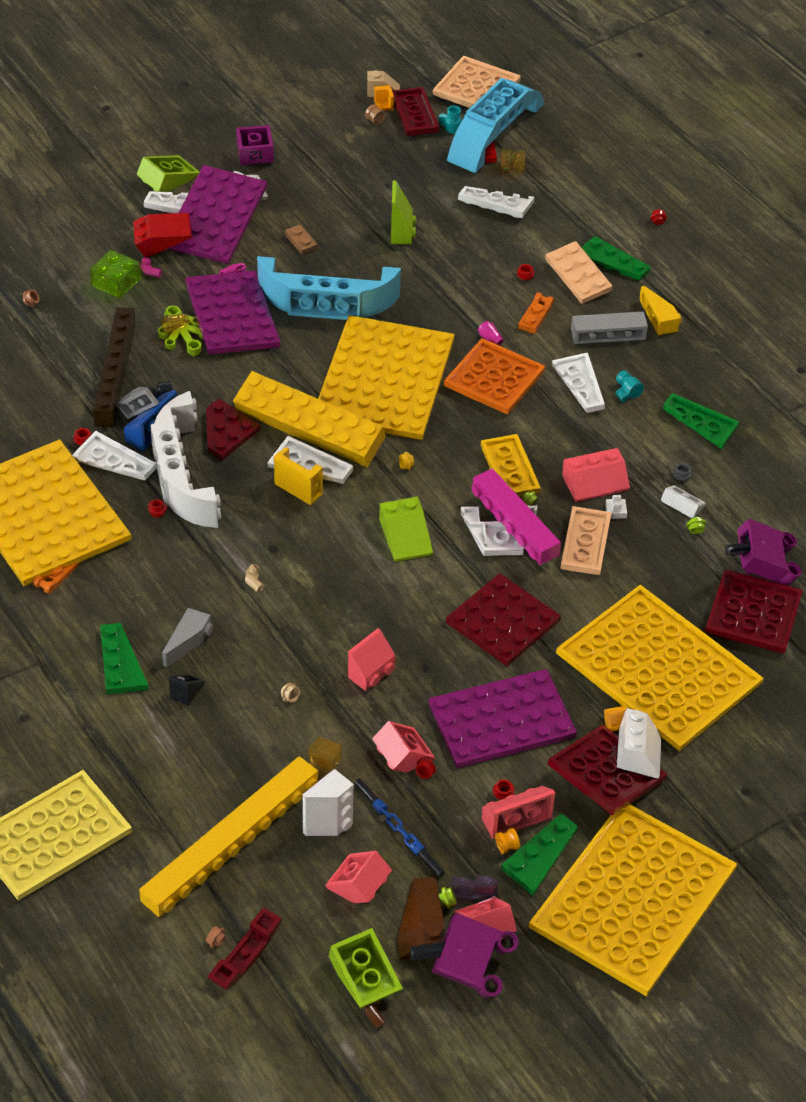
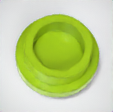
[521,491,538,506]
[686,517,706,534]
[439,887,457,910]

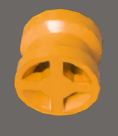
[495,828,520,854]

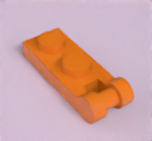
[518,292,555,334]
[32,561,83,594]

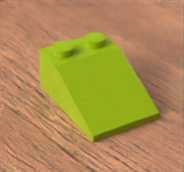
[136,155,199,192]
[391,181,416,245]
[379,496,433,562]
[329,928,403,1009]

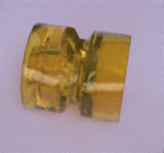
[500,148,525,172]

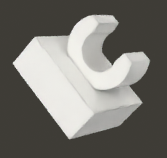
[605,495,627,519]

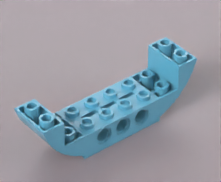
[447,78,544,173]
[257,256,401,320]

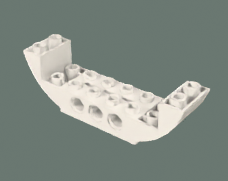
[151,391,221,528]

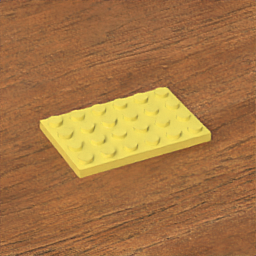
[0,770,132,901]

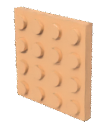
[433,56,521,108]

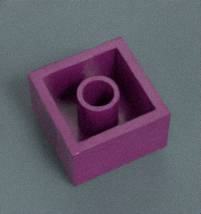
[236,125,274,165]

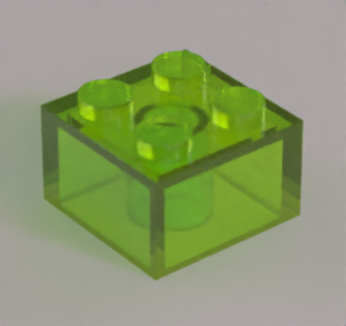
[89,249,141,298]

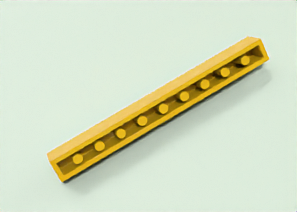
[139,756,318,917]

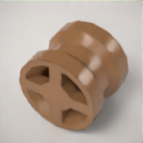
[365,104,386,125]

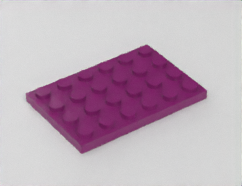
[169,165,268,264]
[185,271,280,355]
[428,669,577,769]

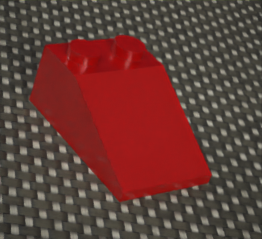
[133,213,192,258]

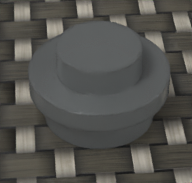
[673,463,692,481]

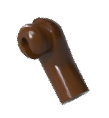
[365,1000,386,1029]

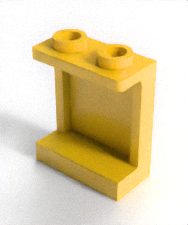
[274,447,323,505]

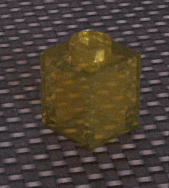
[307,736,342,772]

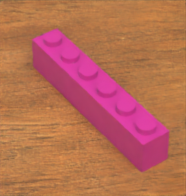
[472,468,561,565]

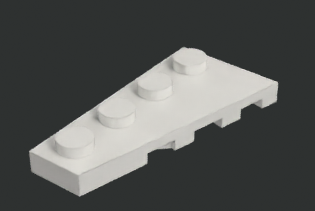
[458,186,535,218]
[144,191,188,213]
[552,352,605,413]
[72,431,157,480]
[267,436,353,484]

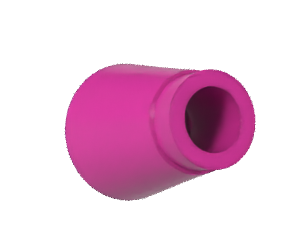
[478,321,504,346]

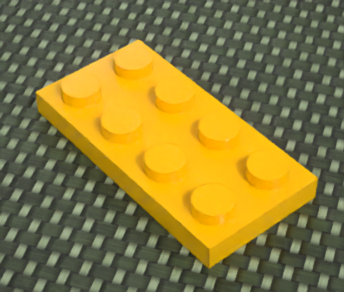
[481,434,541,497]

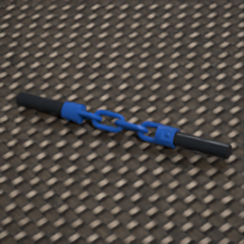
[354,778,445,878]

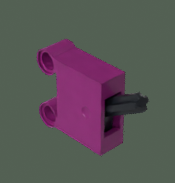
[725,518,802,586]
[410,913,519,998]

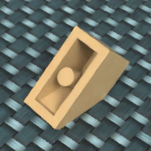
[367,70,400,97]

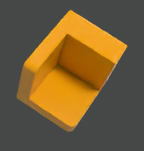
[374,85,394,111]

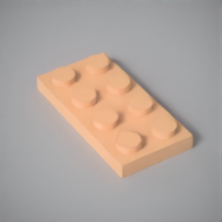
[545,241,612,304]
[561,506,611,575]

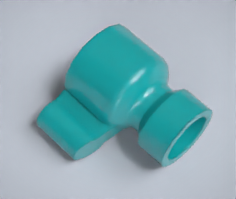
[439,106,462,134]
[615,370,644,402]

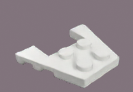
[461,505,537,556]

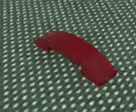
[207,907,282,990]

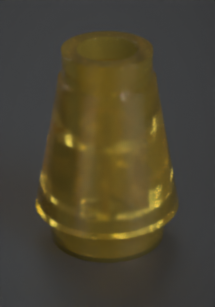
[161,314,190,333]

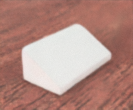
[661,485,706,518]

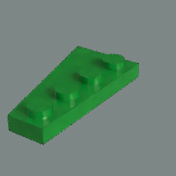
[581,236,651,281]
[663,393,740,449]
[100,623,149,694]
[501,813,578,896]

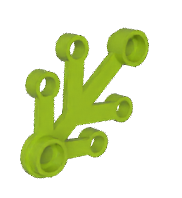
[158,306,203,356]

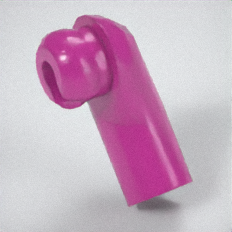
[140,258,162,278]
[219,263,246,274]

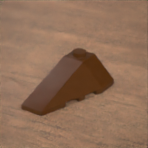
[397,877,445,960]

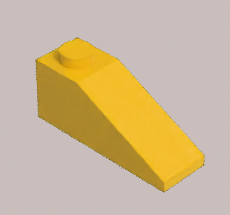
[639,286,682,335]

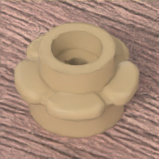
[281,683,300,703]

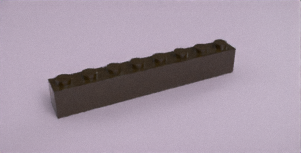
[93,307,136,428]

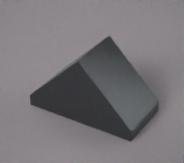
[169,674,205,706]

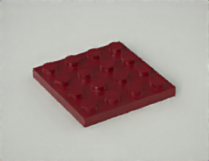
[705,569,803,654]
[446,573,561,667]
[547,725,668,816]

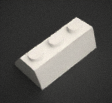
[617,708,661,778]
[303,769,354,836]

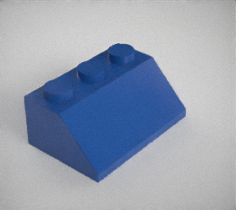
[124,390,177,451]

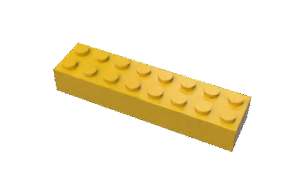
[233,371,386,468]

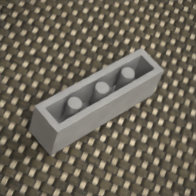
[571,312,648,344]

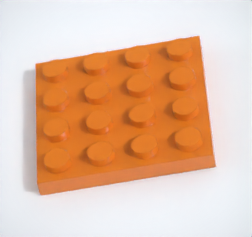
[444,338,545,415]

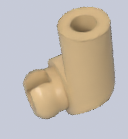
[245,564,264,593]

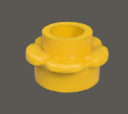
[399,452,414,471]

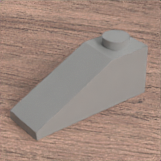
[116,387,159,419]
[162,608,213,667]

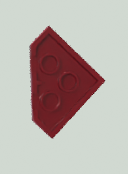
[206,398,261,461]

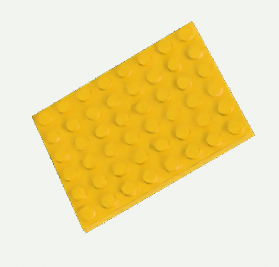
[318,315,455,440]
[0,439,132,586]
[556,585,764,751]
[529,804,737,997]

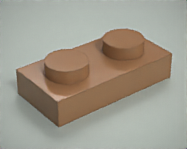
[285,225,318,255]

